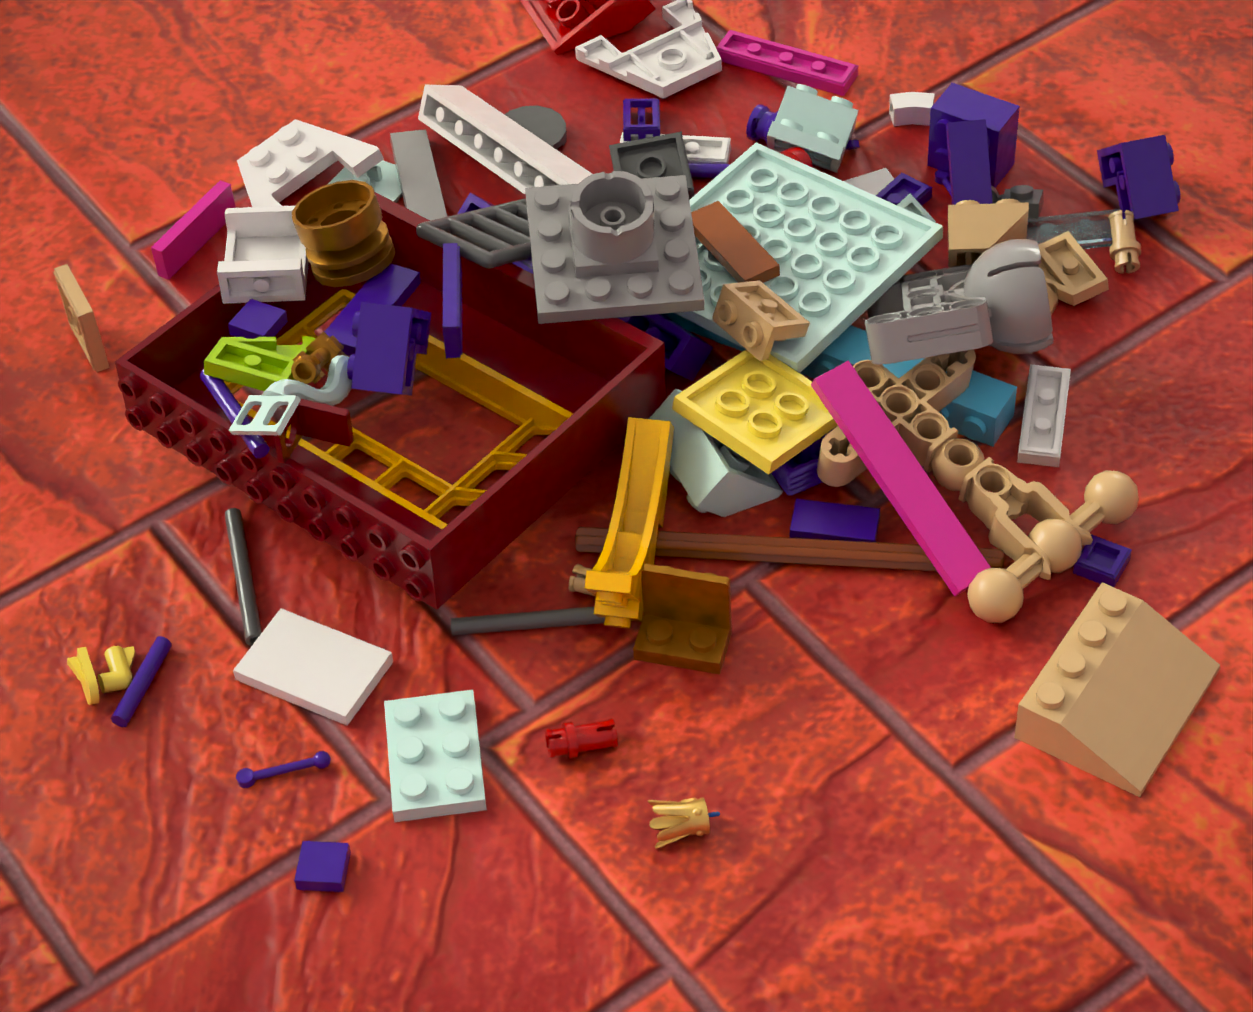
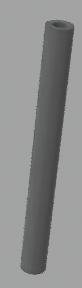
[224,508,262,646]
[451,606,605,635]

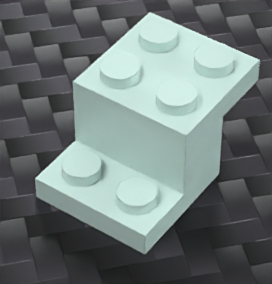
[767,84,859,173]

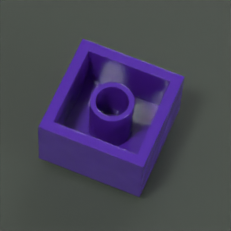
[927,83,1020,188]

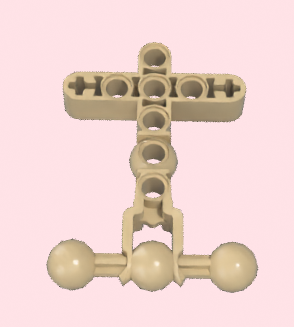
[817,349,1139,623]

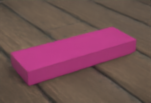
[151,180,236,280]

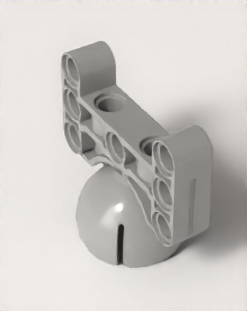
[865,239,1054,365]

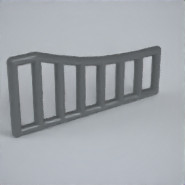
[416,198,532,269]

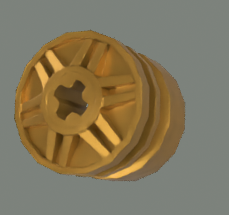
[292,180,396,287]

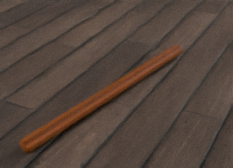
[575,527,1004,571]

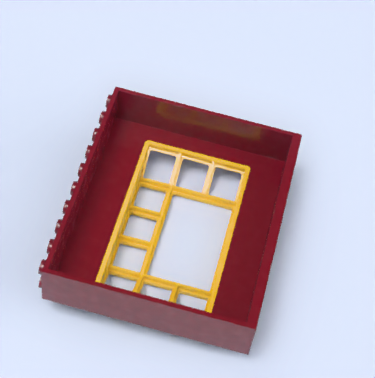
[115,192,665,610]

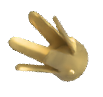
[648,797,720,849]

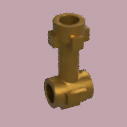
[291,332,347,384]

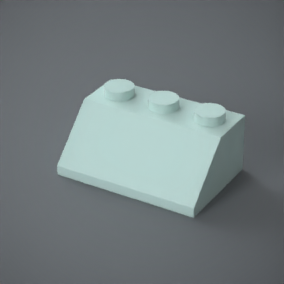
[649,388,783,517]

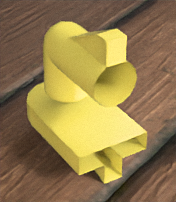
[67,646,135,705]

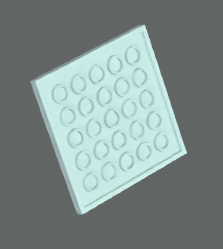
[675,143,943,373]

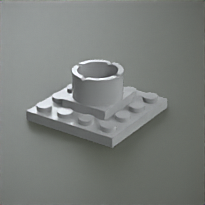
[525,171,704,324]

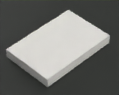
[233,608,394,726]

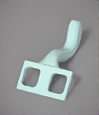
[228,355,352,435]

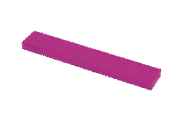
[811,360,991,596]

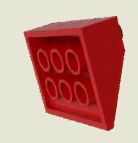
[520,0,656,55]

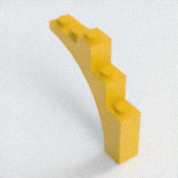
[584,417,674,628]

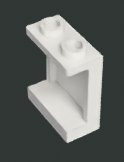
[217,206,308,304]

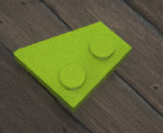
[204,336,316,392]

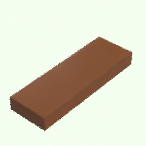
[691,201,780,283]

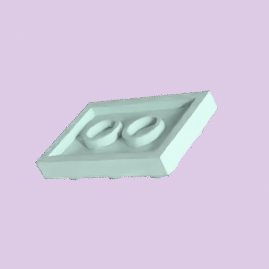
[384,689,487,822]

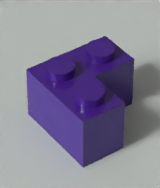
[1097,135,1181,220]
[347,302,431,396]

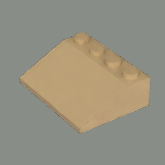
[1014,582,1220,797]

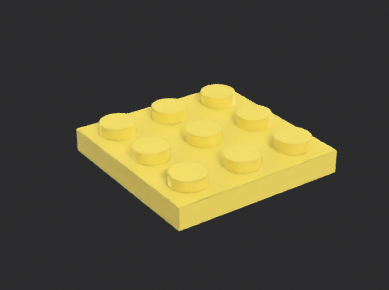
[672,350,838,475]

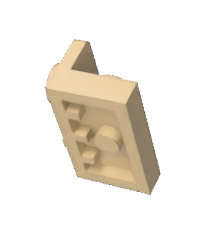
[712,280,810,361]

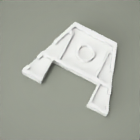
[575,0,722,99]
[237,119,384,207]

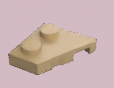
[1038,231,1109,306]

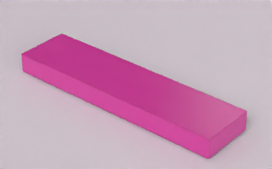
[716,30,858,96]

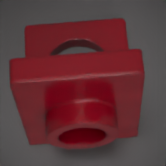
[273,399,354,464]

